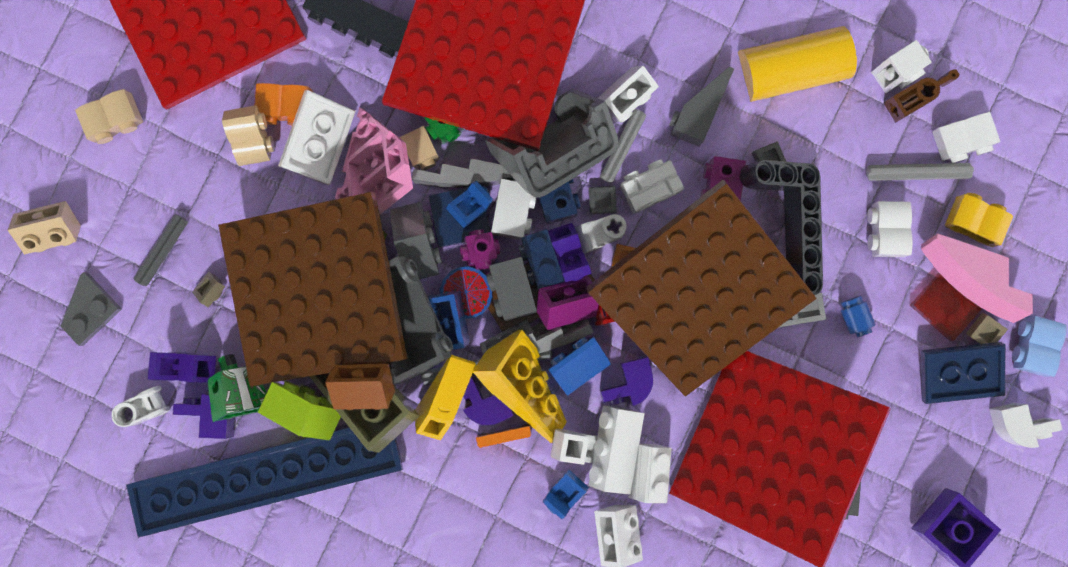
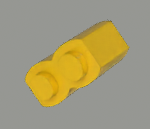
[944,193,1013,247]

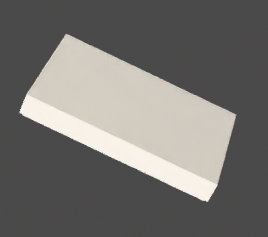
[278,90,355,185]

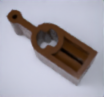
[884,69,960,123]

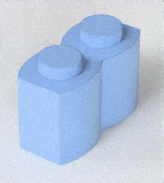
[1012,316,1067,377]

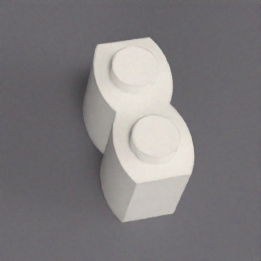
[932,112,1000,163]
[867,201,913,257]

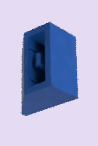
[427,290,470,350]
[548,336,611,396]

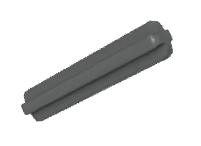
[133,214,188,286]

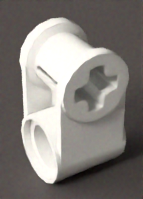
[575,214,627,254]
[111,385,171,427]

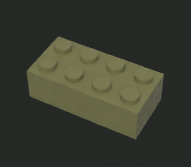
[309,373,420,453]

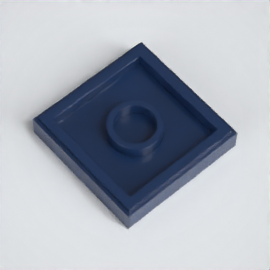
[429,187,490,248]

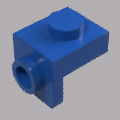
[446,181,493,228]
[543,470,589,519]

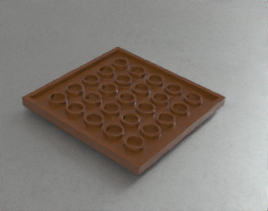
[586,180,817,397]
[218,192,407,386]

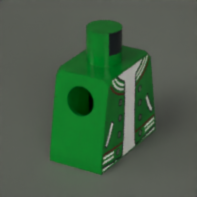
[208,354,267,422]

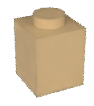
[399,126,440,171]

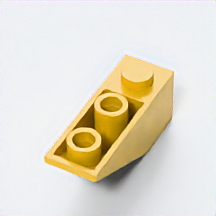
[415,355,476,440]

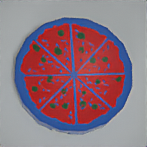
[440,266,493,319]

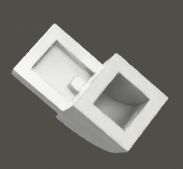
[989,403,1062,448]
[550,429,597,465]

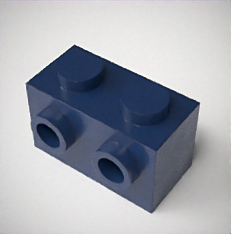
[539,179,581,225]
[518,229,564,290]

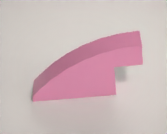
[921,233,1033,323]

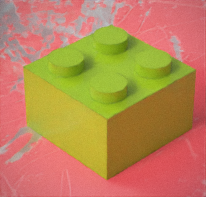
[258,381,341,440]

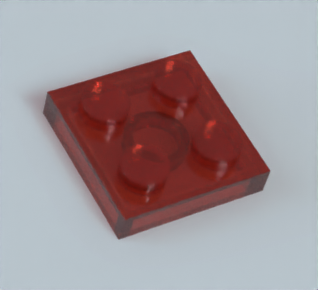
[910,273,982,341]

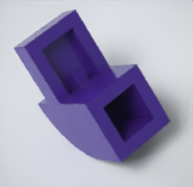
[548,223,592,283]
[147,352,216,383]
[599,357,653,406]
[463,375,514,425]
[173,393,235,439]

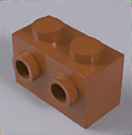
[326,364,395,410]

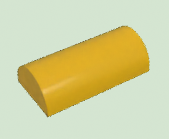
[738,26,857,102]

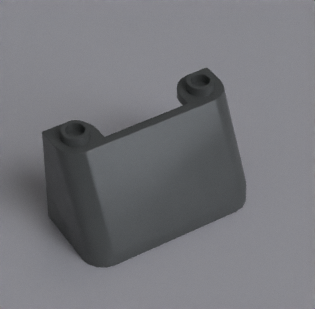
[485,89,619,198]
[384,256,453,385]

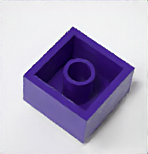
[911,488,1001,567]

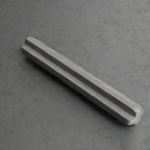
[866,163,974,181]

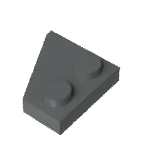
[61,272,122,346]

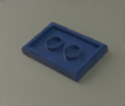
[921,342,1006,404]

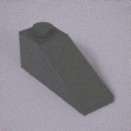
[669,67,734,147]

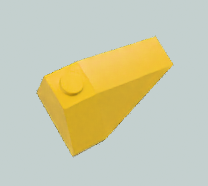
[472,330,567,443]

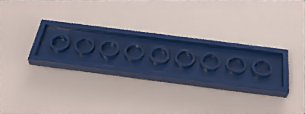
[126,427,403,538]

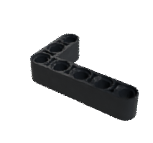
[739,160,823,295]

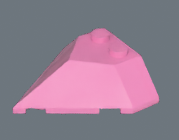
[335,107,413,214]

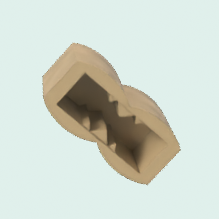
[75,89,143,144]
[222,105,275,166]

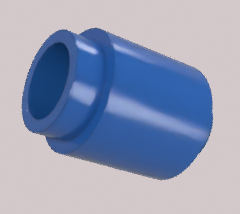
[840,296,876,337]

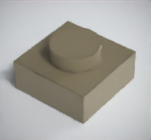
[192,271,225,308]
[966,312,1008,344]

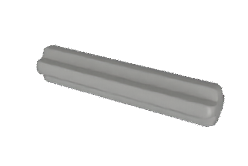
[600,109,646,183]

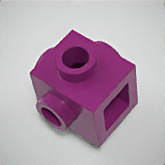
[460,230,500,270]

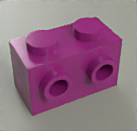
[700,156,746,201]
[537,276,598,330]

